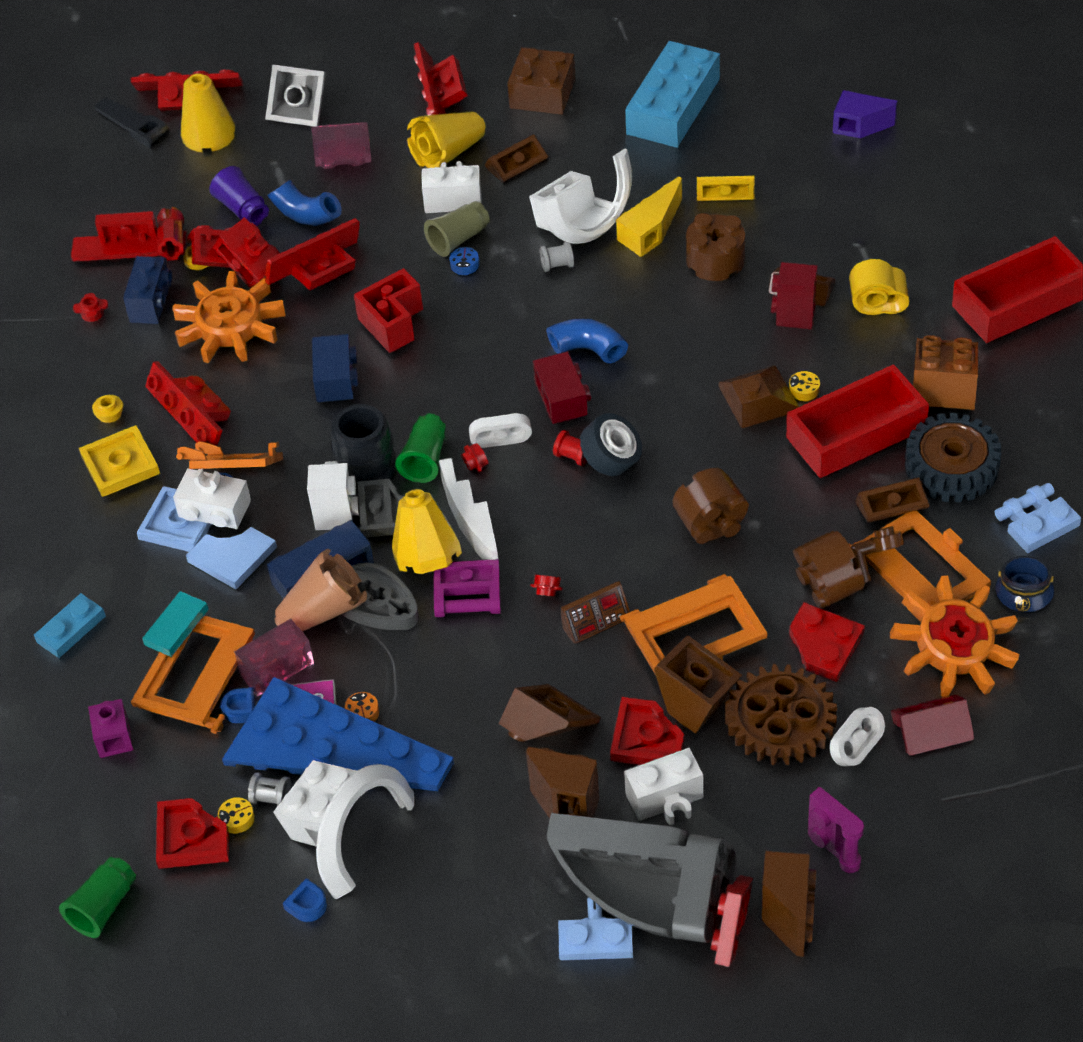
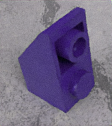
[833,90,897,138]

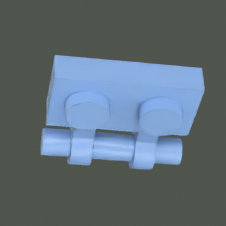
[995,483,1081,554]

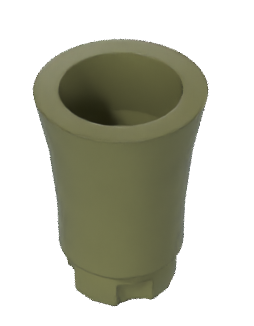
[424,201,490,257]

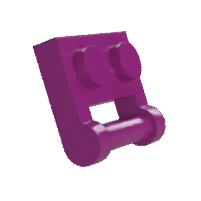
[434,559,501,617]
[808,786,864,873]

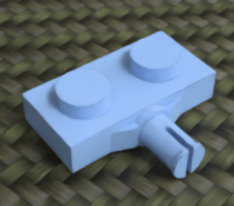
[559,898,633,960]

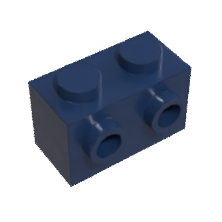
[123,256,172,324]
[312,334,358,402]

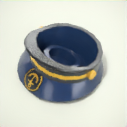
[995,556,1054,613]

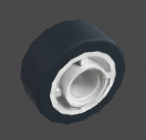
[580,413,642,476]

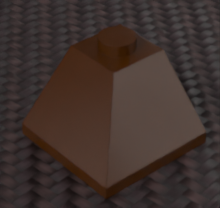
[719,365,799,428]
[654,635,742,734]
[499,684,601,742]

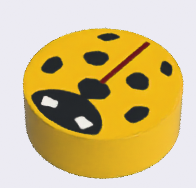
[789,371,820,401]
[218,797,255,834]

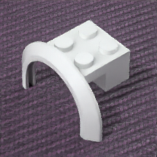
[529,149,632,244]
[273,760,414,899]

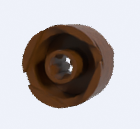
[686,213,745,281]
[673,468,749,544]
[793,530,865,609]

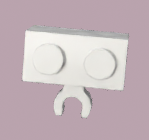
[422,161,482,213]
[307,461,360,530]
[173,468,251,529]
[624,748,704,825]

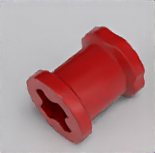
[553,430,588,467]

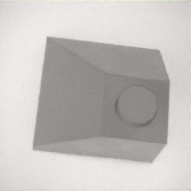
[265,65,326,127]

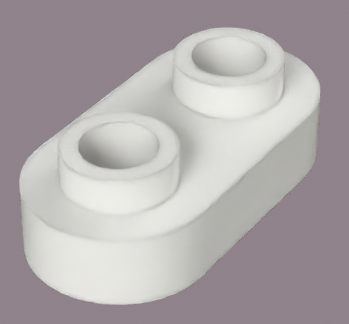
[469,413,532,448]
[830,707,885,766]

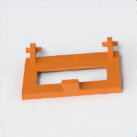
[176,441,283,469]
[849,511,991,622]
[620,574,768,675]
[131,616,267,734]

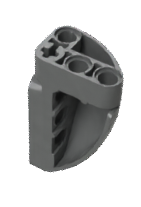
[547,813,736,943]

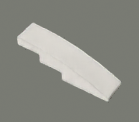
[439,458,498,560]

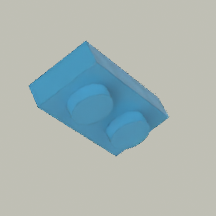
[34,593,106,658]

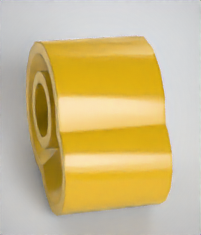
[849,259,910,315]

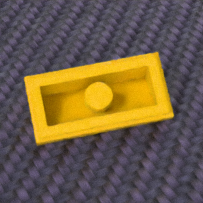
[697,176,755,201]

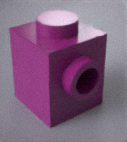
[88,699,134,758]

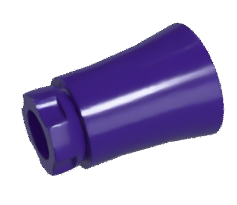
[209,166,269,226]

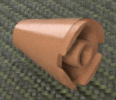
[275,549,367,635]

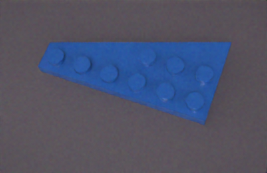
[222,677,454,792]

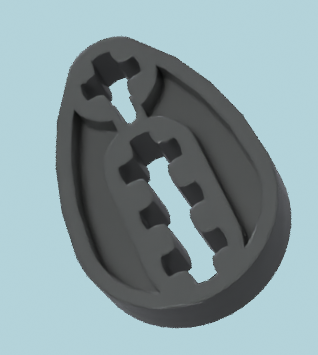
[342,563,419,630]

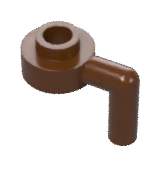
[851,526,904,583]

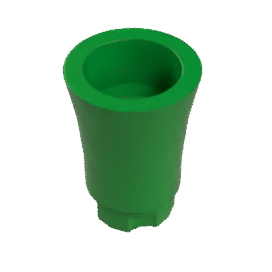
[396,413,446,483]
[59,856,136,938]

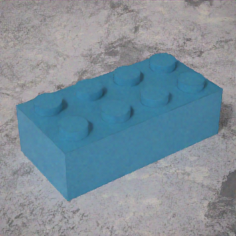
[625,41,720,148]

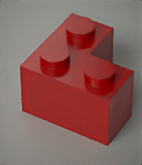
[354,268,423,353]

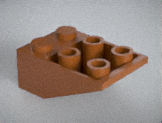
[913,335,978,410]

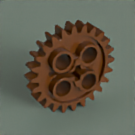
[725,664,837,765]

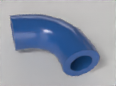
[267,179,342,226]
[546,319,628,363]

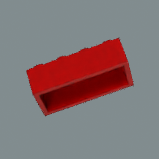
[952,236,1083,343]
[786,364,929,478]

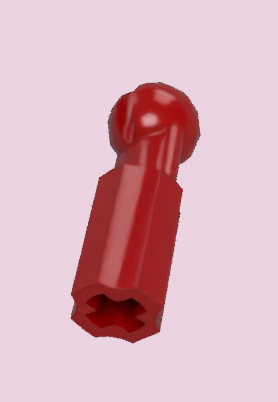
[156,207,185,261]

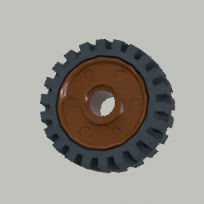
[905,413,1001,502]

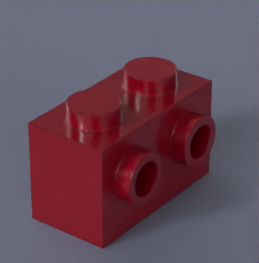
[771,262,818,329]
[533,351,591,424]

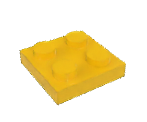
[79,425,160,497]

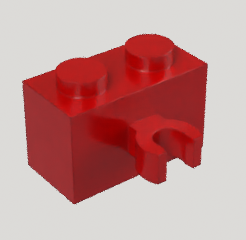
[213,217,280,289]

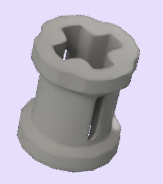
[540,242,574,272]
[248,772,291,806]

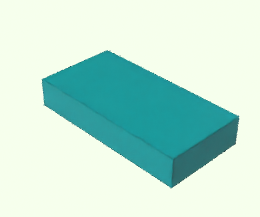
[142,591,209,657]

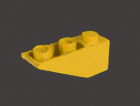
[616,176,682,257]

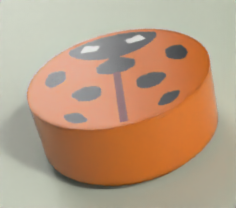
[344,692,379,722]

